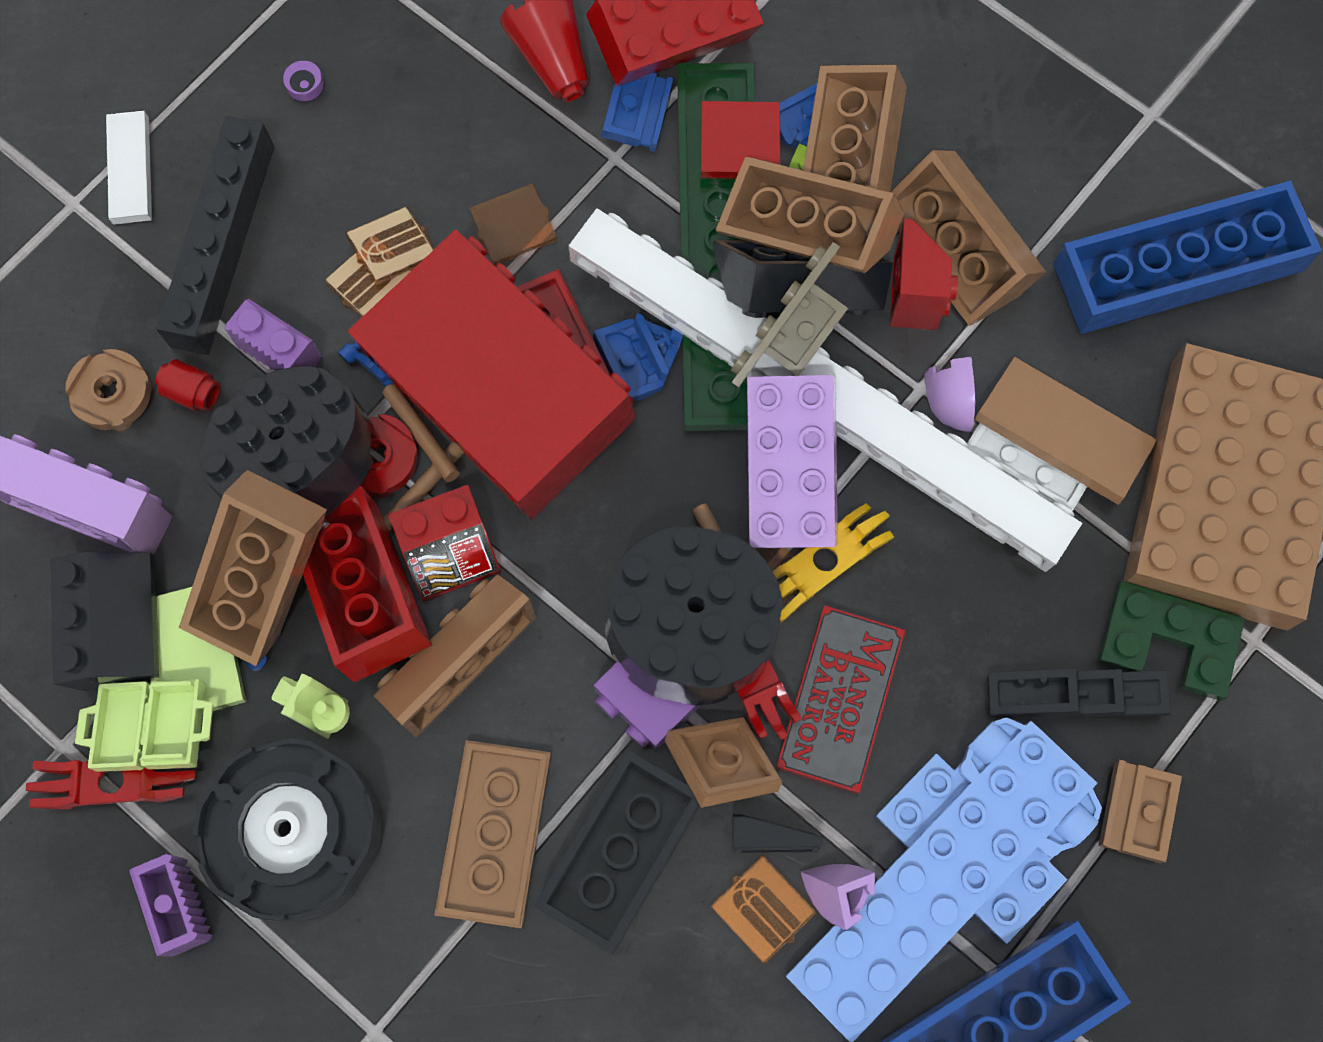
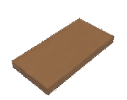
[974,357,1157,505]
[434,740,552,929]

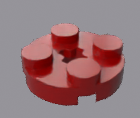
[359,414,419,498]

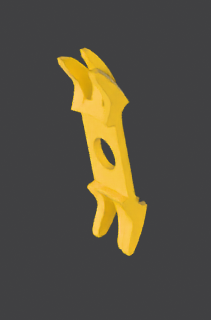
[773,503,894,623]

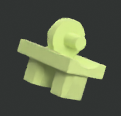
[272,674,350,739]

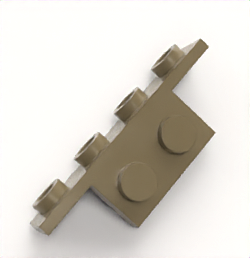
[731,242,848,387]

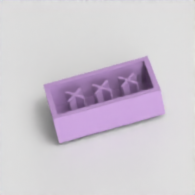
[747,375,838,548]
[0,434,173,554]

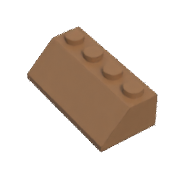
[803,65,907,192]
[891,150,1047,326]
[716,156,904,273]
[374,574,537,738]

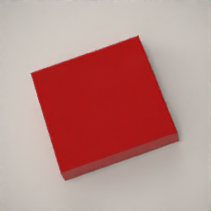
[701,101,780,179]

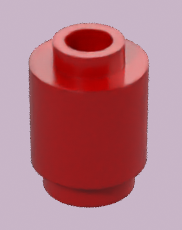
[155,359,221,411]

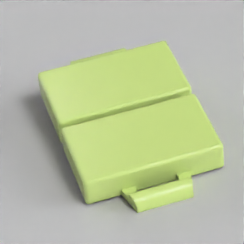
[75,679,213,772]

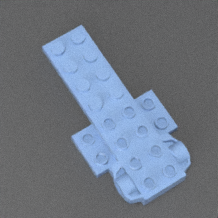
[786,717,1102,1042]

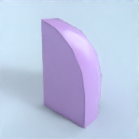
[924,357,975,432]
[800,864,875,930]

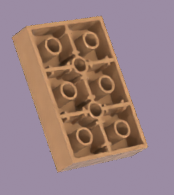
[1123,343,1323,631]

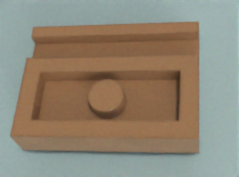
[1098,759,1182,863]

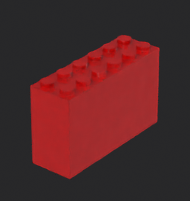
[347,229,636,520]

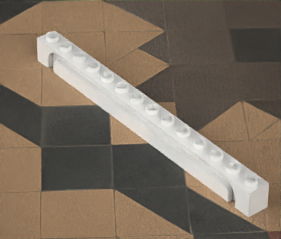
[569,208,1082,572]

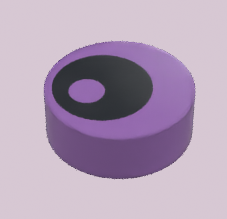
[283,61,324,101]

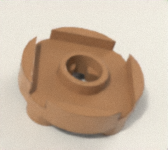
[65,349,153,432]

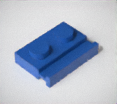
[601,73,673,152]

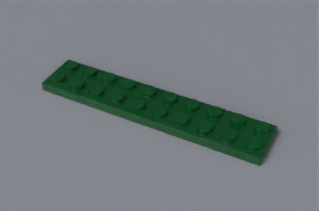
[677,63,755,431]

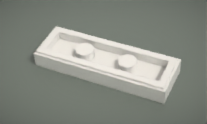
[106,111,152,225]
[967,423,1087,511]

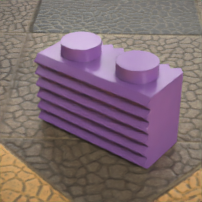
[225,299,322,371]
[129,854,213,957]

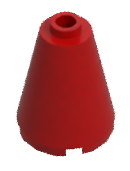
[500,0,589,102]

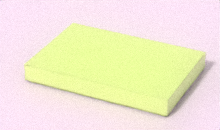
[151,587,247,713]

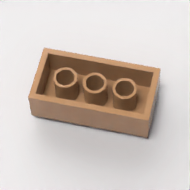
[179,470,327,666]

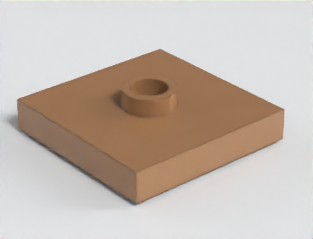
[665,717,782,808]

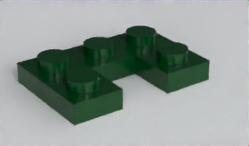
[1097,581,1245,701]

